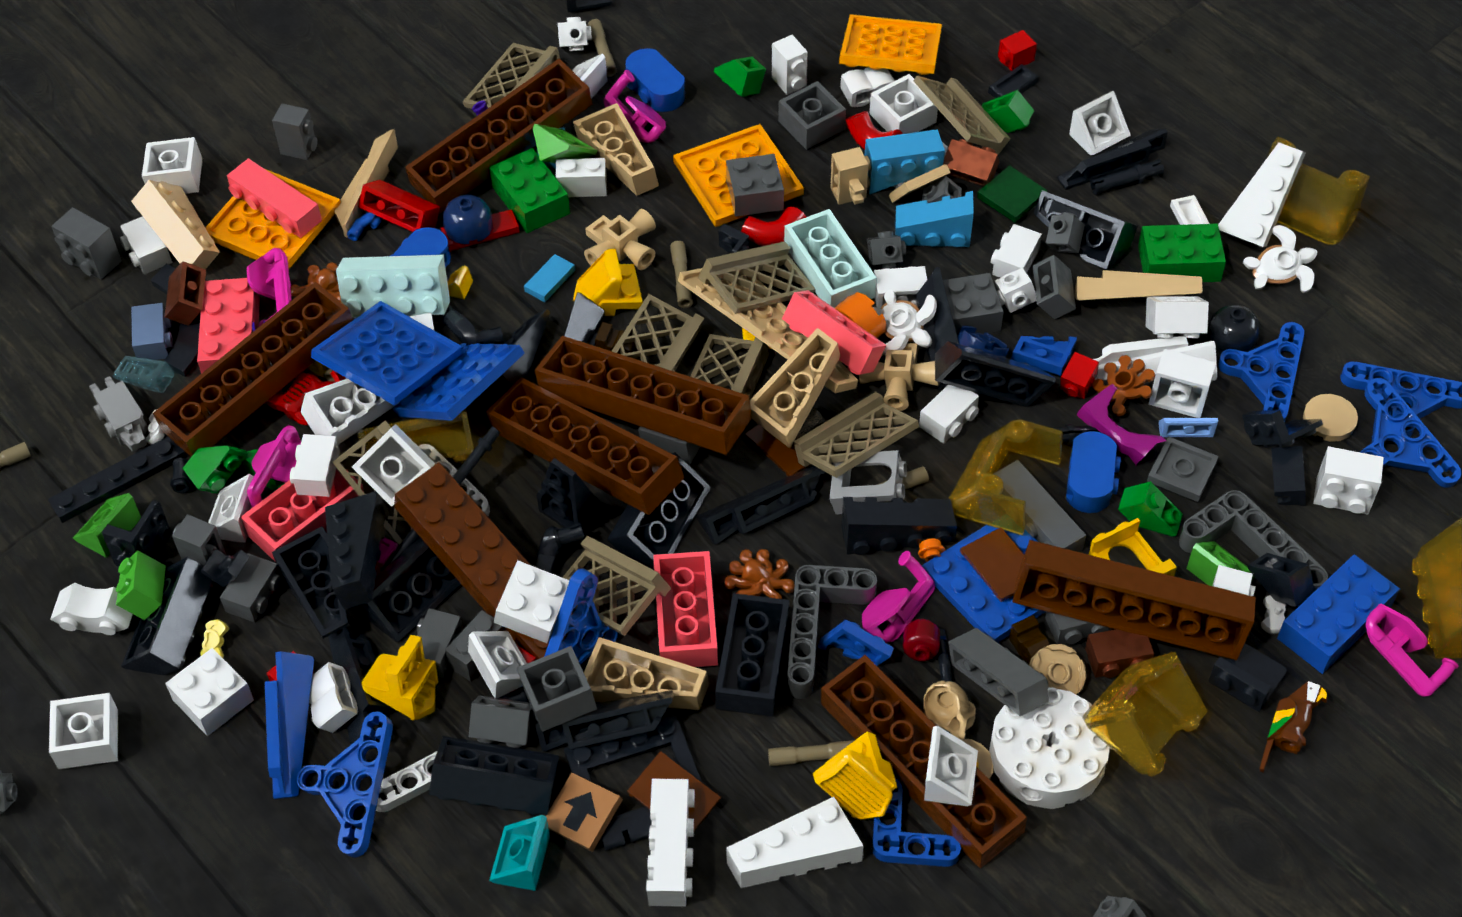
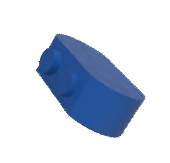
[625,49,685,112]
[390,227,451,268]
[1066,431,1121,513]

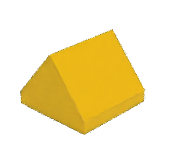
[447,265,473,299]

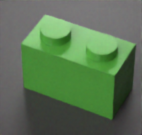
[116,550,166,620]

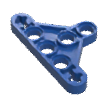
[1218,322,1304,422]
[1340,362,1462,437]
[1360,378,1461,488]
[544,568,618,665]
[297,711,393,858]

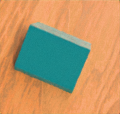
[489,815,550,891]

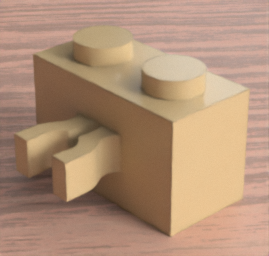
[831,147,871,205]

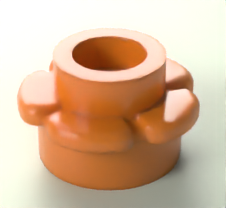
[918,538,945,562]

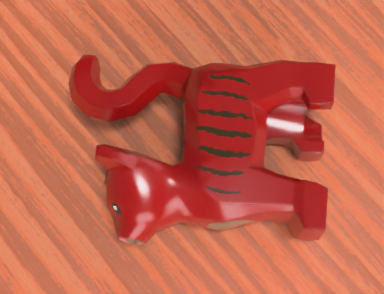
[264,372,336,426]

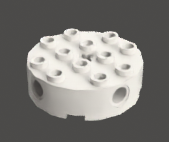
[989,687,1111,809]

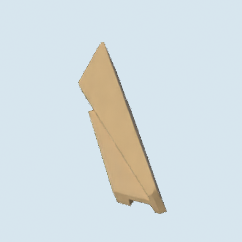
[334,129,398,237]
[1074,270,1202,300]

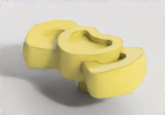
[200,619,229,658]

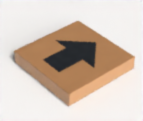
[546,773,623,852]

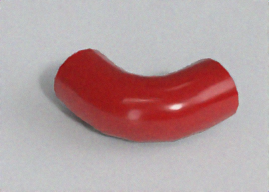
[846,111,903,150]
[741,207,806,246]

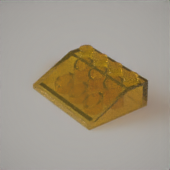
[1412,517,1462,659]

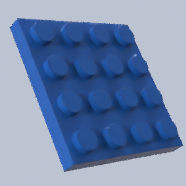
[311,301,462,405]
[393,343,525,421]
[922,512,1046,643]

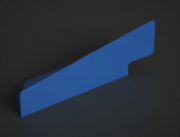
[265,652,314,799]

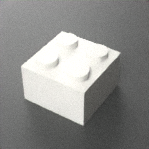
[869,74,938,134]
[142,137,203,194]
[1146,296,1209,338]
[1148,349,1216,418]
[352,424,435,507]
[1313,446,1384,514]
[494,560,569,644]
[165,648,254,736]
[49,693,118,769]

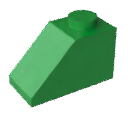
[982,90,1034,133]

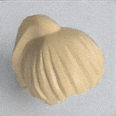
[923,680,975,741]

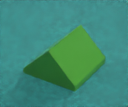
[533,124,598,164]
[73,493,141,558]
[1187,541,1255,586]

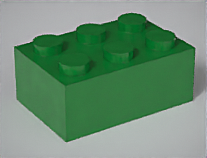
[489,148,570,233]
[1138,223,1226,282]

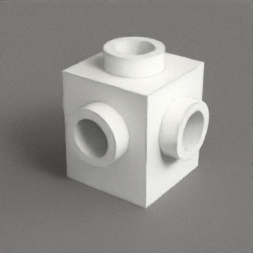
[558,17,592,51]
[995,268,1037,313]

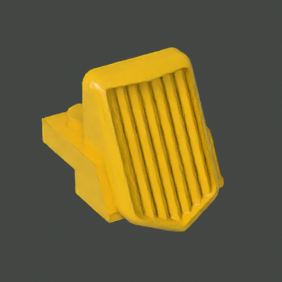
[573,249,643,316]
[362,635,438,720]
[813,731,897,820]

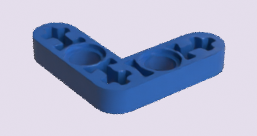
[872,778,961,867]

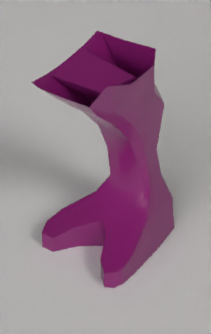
[1077,384,1166,466]

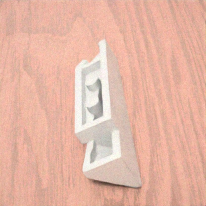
[1093,336,1217,381]

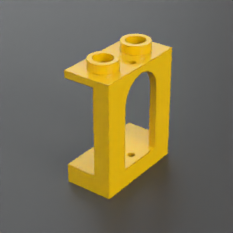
[1089,518,1177,576]

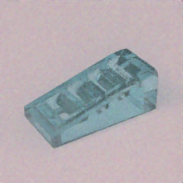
[113,356,174,393]

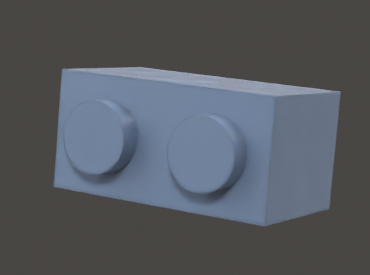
[131,303,173,362]

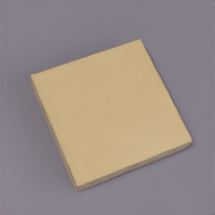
[889,164,951,203]

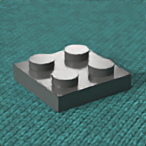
[1147,436,1219,502]

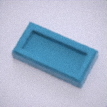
[524,254,575,302]

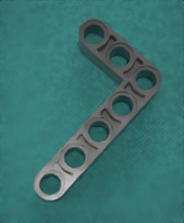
[1179,490,1328,591]
[787,565,877,699]

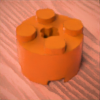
[834,292,886,339]

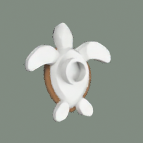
[1243,225,1317,293]
[873,289,937,356]

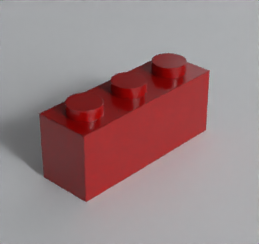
[358,179,440,232]

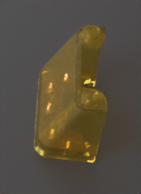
[1266,136,1370,245]
[1082,652,1208,776]

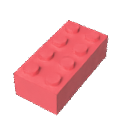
[197,278,260,374]
[241,469,364,561]
[653,551,718,667]

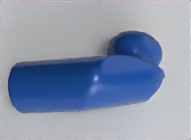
[346,212,382,241]

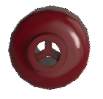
[903,619,940,661]

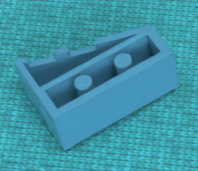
[864,129,945,194]
[895,191,974,247]

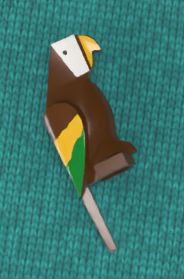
[1260,681,1327,773]

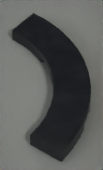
[151,263,201,377]

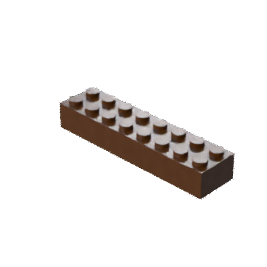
[405,58,592,214]
[153,282,353,457]
[535,336,752,455]
[486,377,685,515]
[394,462,573,660]
[1012,540,1256,660]
[821,655,1027,869]

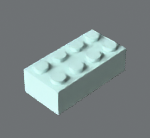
[784,209,877,308]
[336,255,450,317]

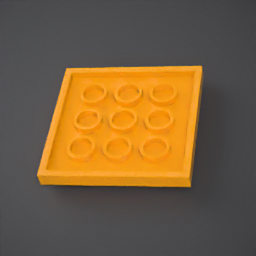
[839,14,942,75]
[673,124,804,227]
[206,169,341,269]

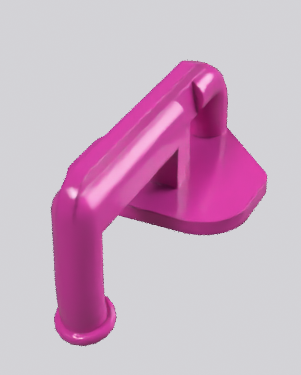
[604,70,666,143]
[247,248,292,327]
[247,426,301,508]
[862,551,935,643]
[1365,604,1459,697]

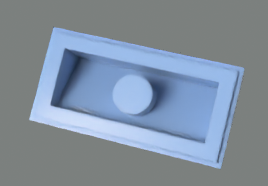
[1159,418,1218,437]

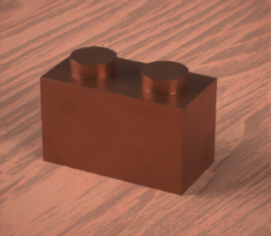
[943,139,1000,187]
[165,261,206,326]
[1085,629,1154,678]

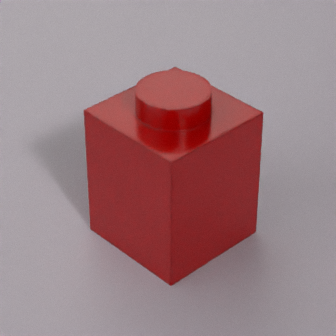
[998,30,1037,71]
[1060,352,1099,399]

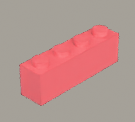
[227,158,322,238]
[782,290,886,375]

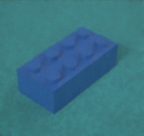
[1277,554,1400,674]

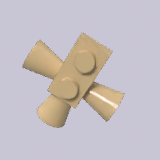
[584,209,656,270]
[859,343,940,411]

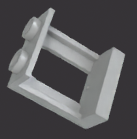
[829,450,907,514]

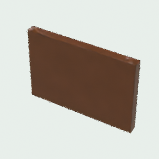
[745,424,810,477]
[960,527,1024,602]
[627,751,721,839]

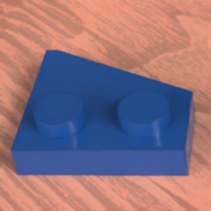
[1011,336,1077,376]
[818,620,894,666]

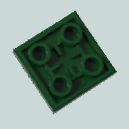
[977,165,1047,223]

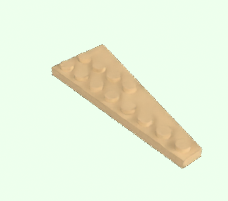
[678,268,858,393]

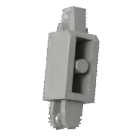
[89,376,148,452]

